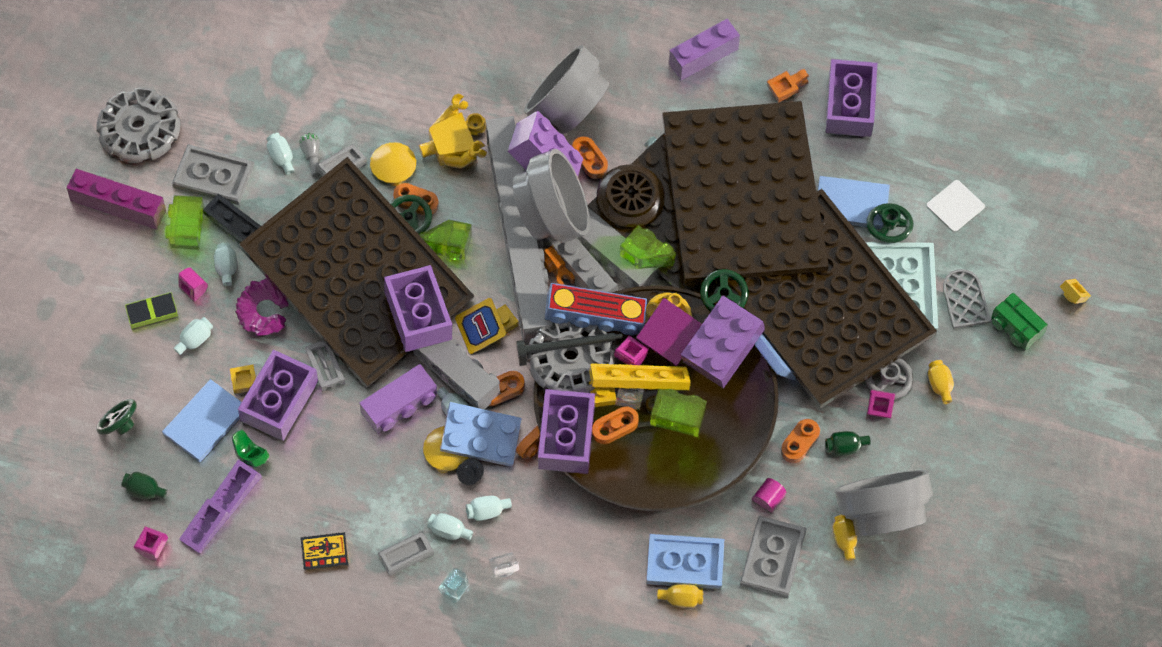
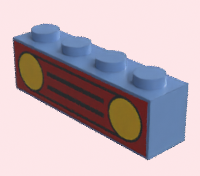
[544,283,647,336]

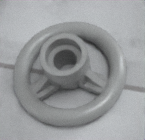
[865,358,913,400]

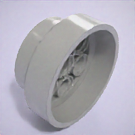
[524,45,609,134]
[513,149,590,243]
[835,470,933,536]

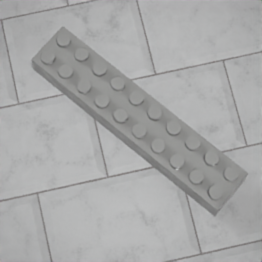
[486,116,553,345]

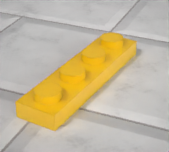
[589,364,690,390]

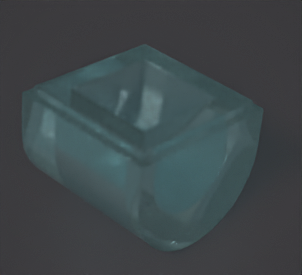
[438,568,469,603]

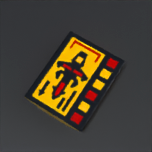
[300,532,348,570]

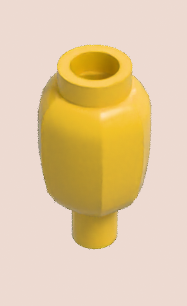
[927,360,954,404]
[832,515,857,561]
[657,584,703,608]

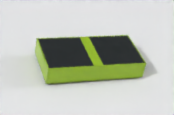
[125,292,178,329]

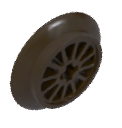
[596,164,665,227]

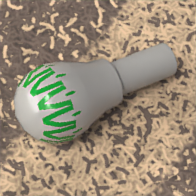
[299,133,320,177]

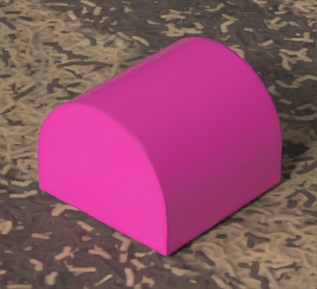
[178,267,208,302]
[614,336,649,365]
[867,390,895,418]
[752,478,786,513]
[133,526,169,561]

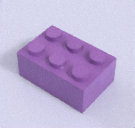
[825,59,878,137]
[508,111,583,177]
[384,265,452,352]
[681,296,765,388]
[238,349,318,441]
[538,389,595,474]

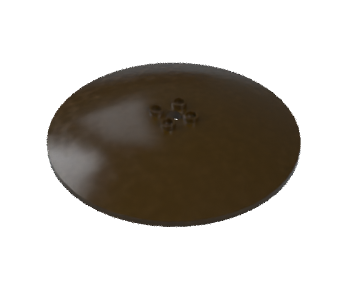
[533,285,779,511]

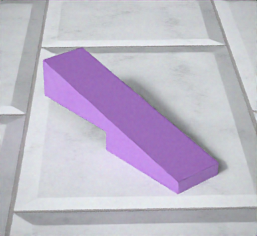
[179,459,262,553]

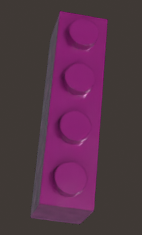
[66,168,166,230]

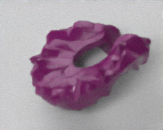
[235,278,289,336]

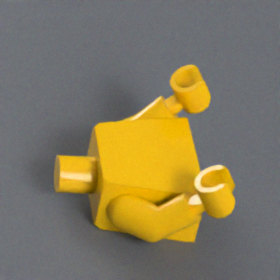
[419,94,487,169]

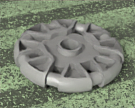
[96,88,181,163]
[527,322,615,393]

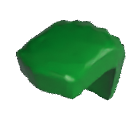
[232,430,270,468]

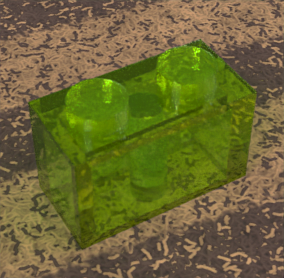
[165,195,205,250]
[650,389,707,437]

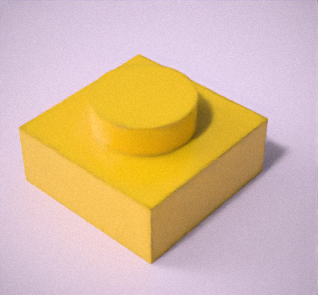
[1059,279,1091,304]
[497,304,519,333]
[230,364,256,394]
[589,381,617,407]

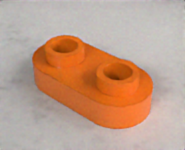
[572,136,608,179]
[393,183,439,216]
[489,371,525,406]
[592,407,639,444]
[781,419,820,463]
[515,426,540,459]

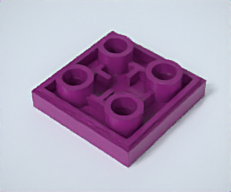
[636,298,702,366]

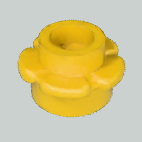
[466,113,486,135]

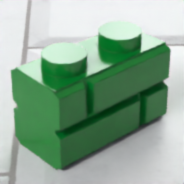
[991,293,1048,350]

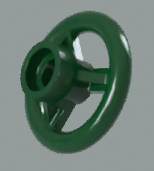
[390,194,432,236]
[866,203,914,243]
[700,269,748,312]
[96,399,137,435]

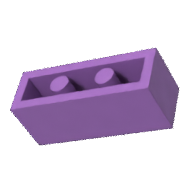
[669,19,740,81]
[359,364,437,434]

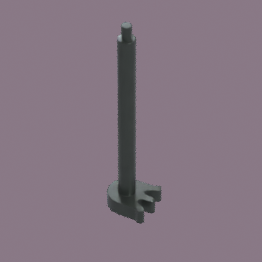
[516,333,622,366]

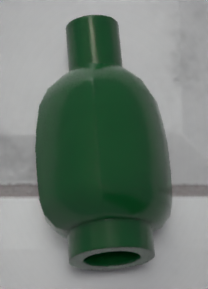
[825,431,871,456]
[121,472,167,500]

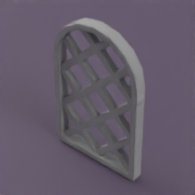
[943,269,991,329]

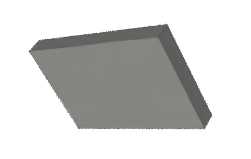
[172,144,255,205]
[740,515,807,598]

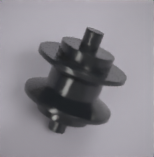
[457,458,484,485]

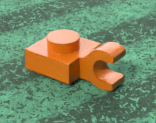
[767,69,809,103]
[544,246,575,285]

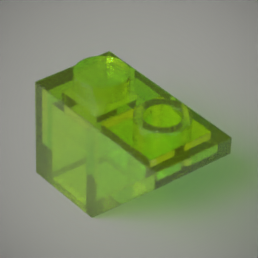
[420,219,472,260]
[620,225,676,269]

